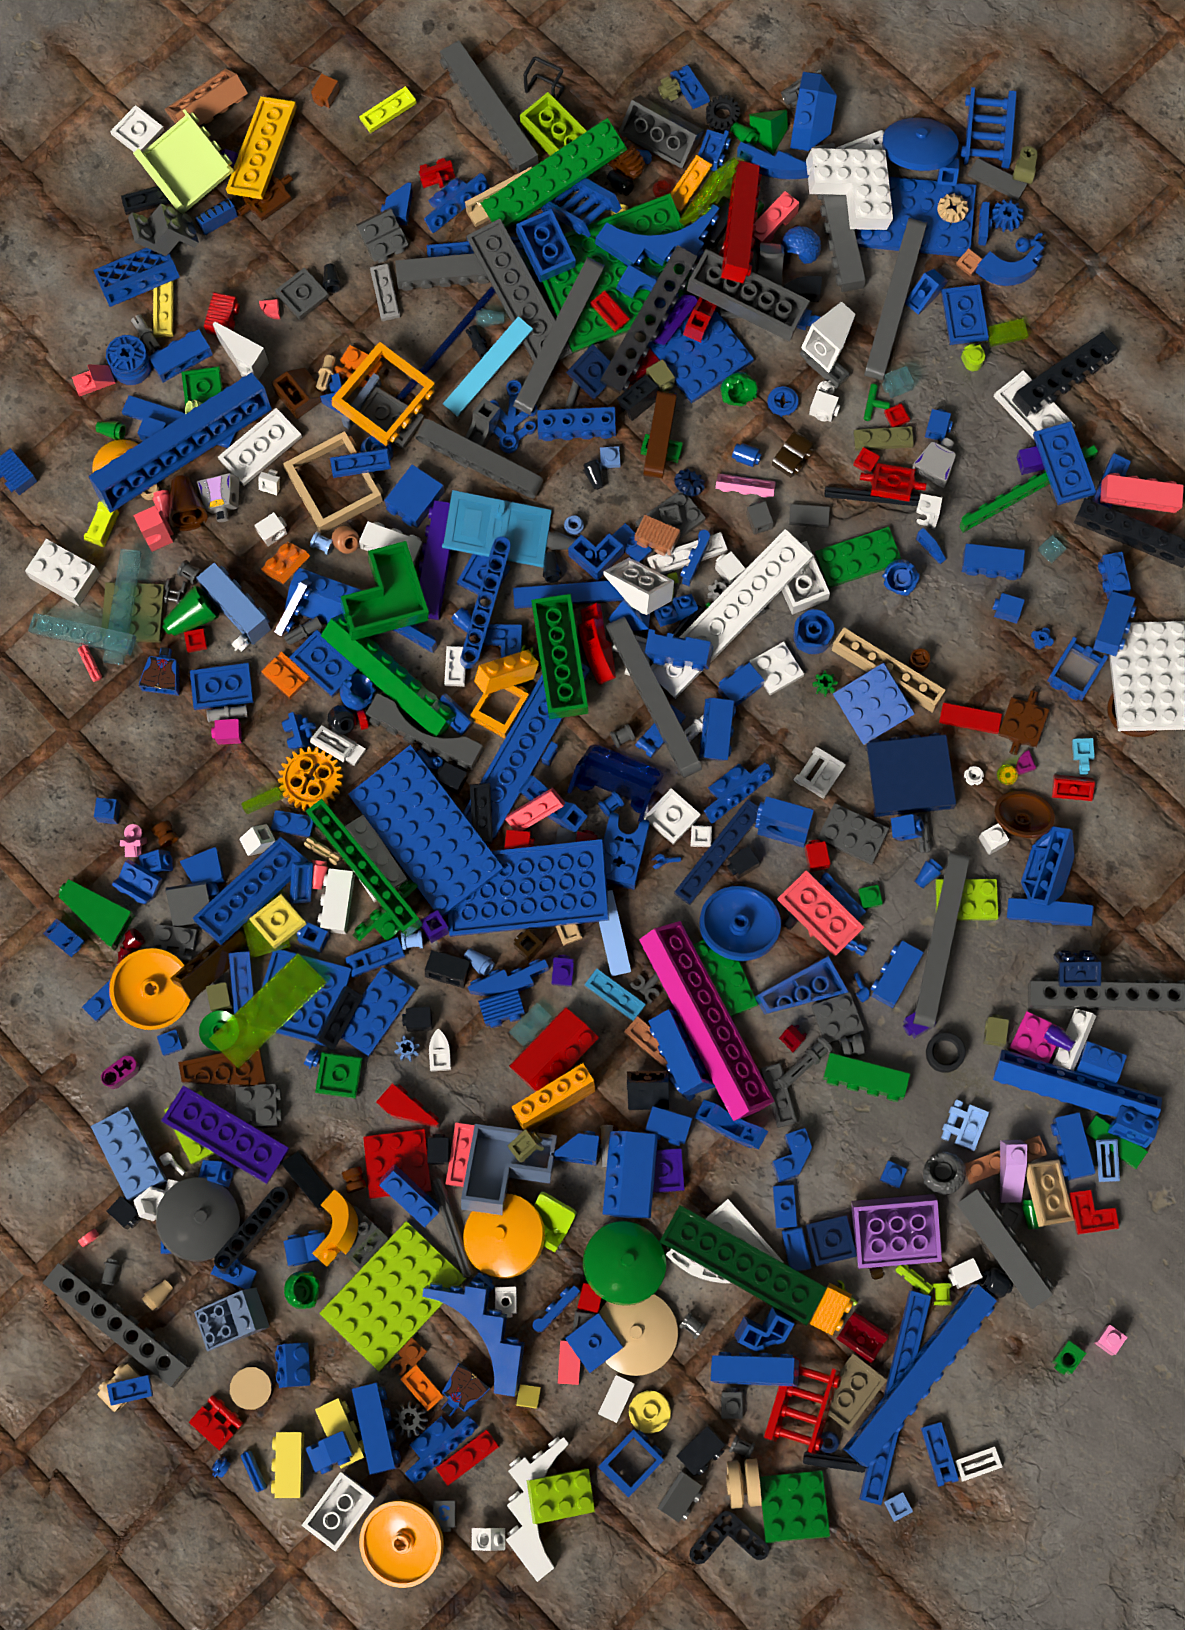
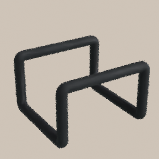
[523,57,565,101]

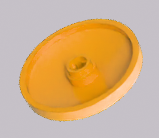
[109,948,190,1030]
[463,1194,545,1278]
[359,1499,444,1588]

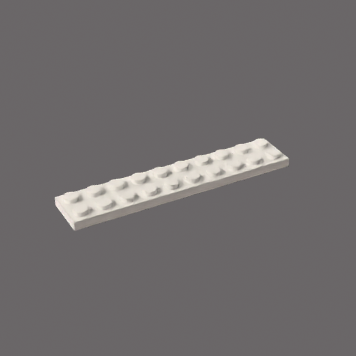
[651,529,814,699]

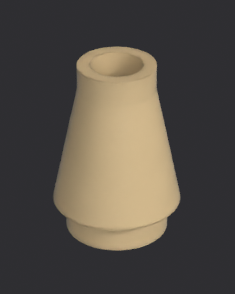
[142,1280,173,1311]

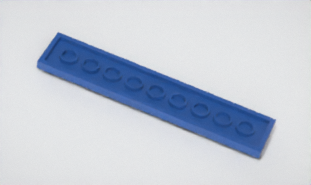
[463,664,590,839]

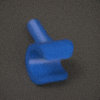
[651,854,681,869]
[854,973,870,1002]

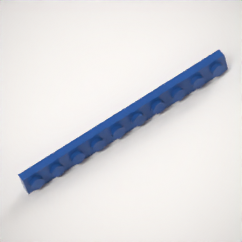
[859,1291,931,1505]

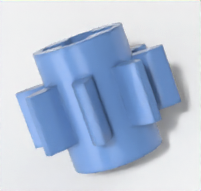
[394,1036,420,1062]

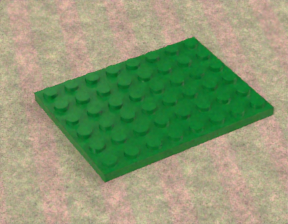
[542,194,699,354]

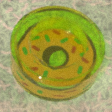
[997,764,1018,785]

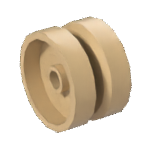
[726,1458,762,1509]

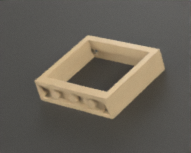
[283,431,383,534]

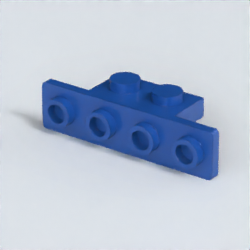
[424,173,490,233]
[704,762,773,824]
[405,1416,478,1484]

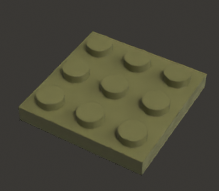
[101,582,165,643]

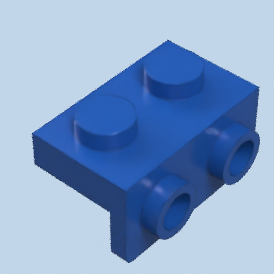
[698,129,731,172]
[275,1343,310,1388]

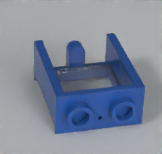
[1047,637,1108,701]

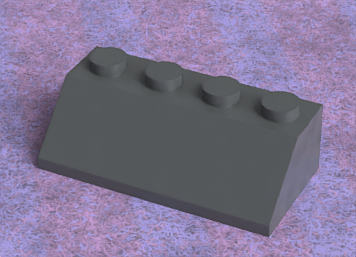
[618,96,704,169]

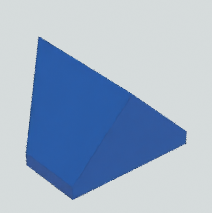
[608,600,650,631]

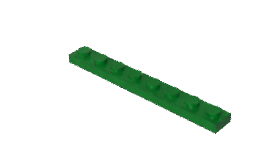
[959,445,1098,533]

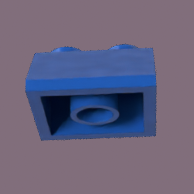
[1075,1041,1127,1084]
[554,1131,600,1166]

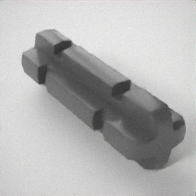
[917,814,931,853]

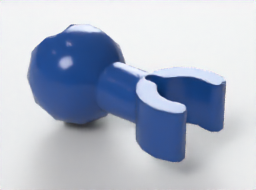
[1015,233,1046,253]

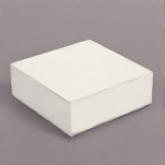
[691,825,712,847]

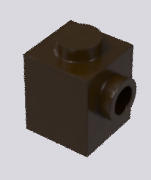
[513,929,543,962]

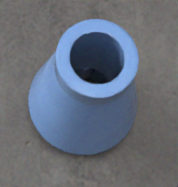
[464,948,495,976]

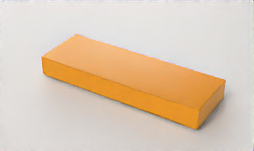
[671,155,713,214]

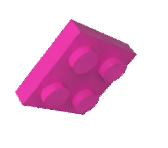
[1009,1011,1064,1063]

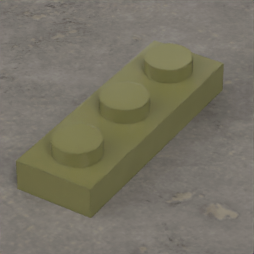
[853,426,914,451]

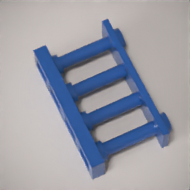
[961,87,1017,169]
[540,178,622,238]

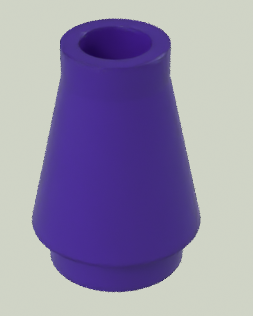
[1044,1024,1076,1052]

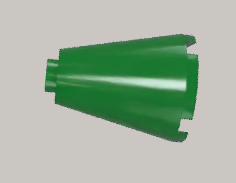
[163,586,219,636]

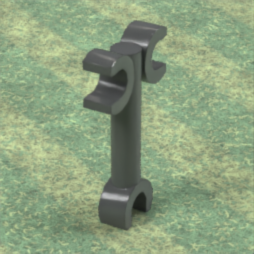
[630,973,660,1004]

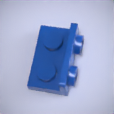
[112,859,162,904]
[1108,1106,1159,1148]

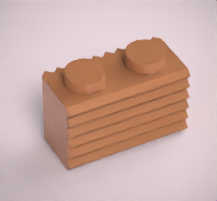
[635,515,680,556]

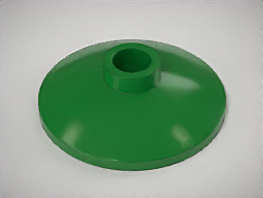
[199,1010,240,1051]

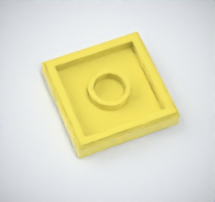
[249,894,307,949]

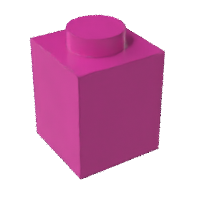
[211,719,242,745]

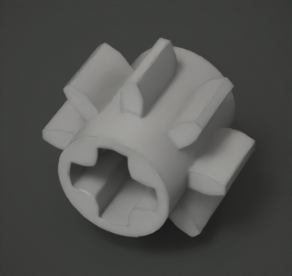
[707,580,728,602]

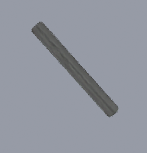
[432,1178,474,1278]

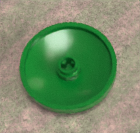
[583,1221,666,1306]

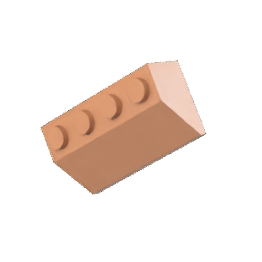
[165,68,248,126]

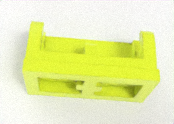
[84,502,119,547]

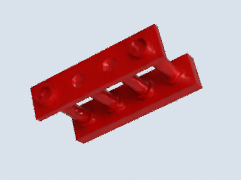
[764,1356,842,1455]

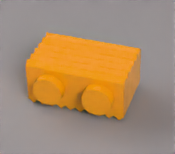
[810,1283,853,1335]

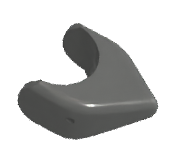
[757,242,784,286]

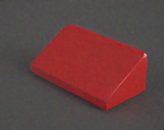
[1052,775,1095,801]

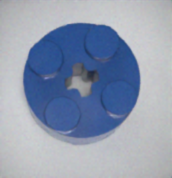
[793,609,834,654]

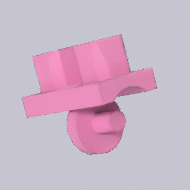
[120,824,147,857]

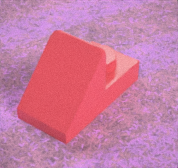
[72,364,115,397]

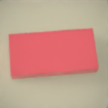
[558,1341,580,1385]

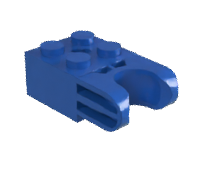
[604,812,649,890]

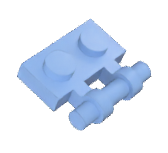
[941,1100,989,1151]

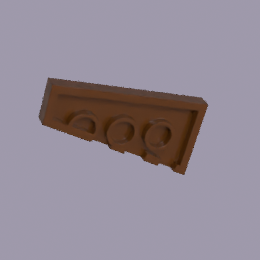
[178,1045,267,1086]

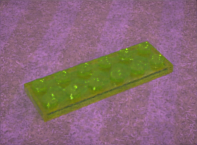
[209,953,327,1069]

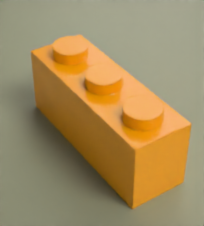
[474,649,539,695]

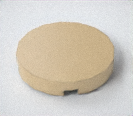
[230,1367,272,1410]

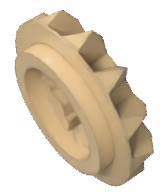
[937,193,968,223]

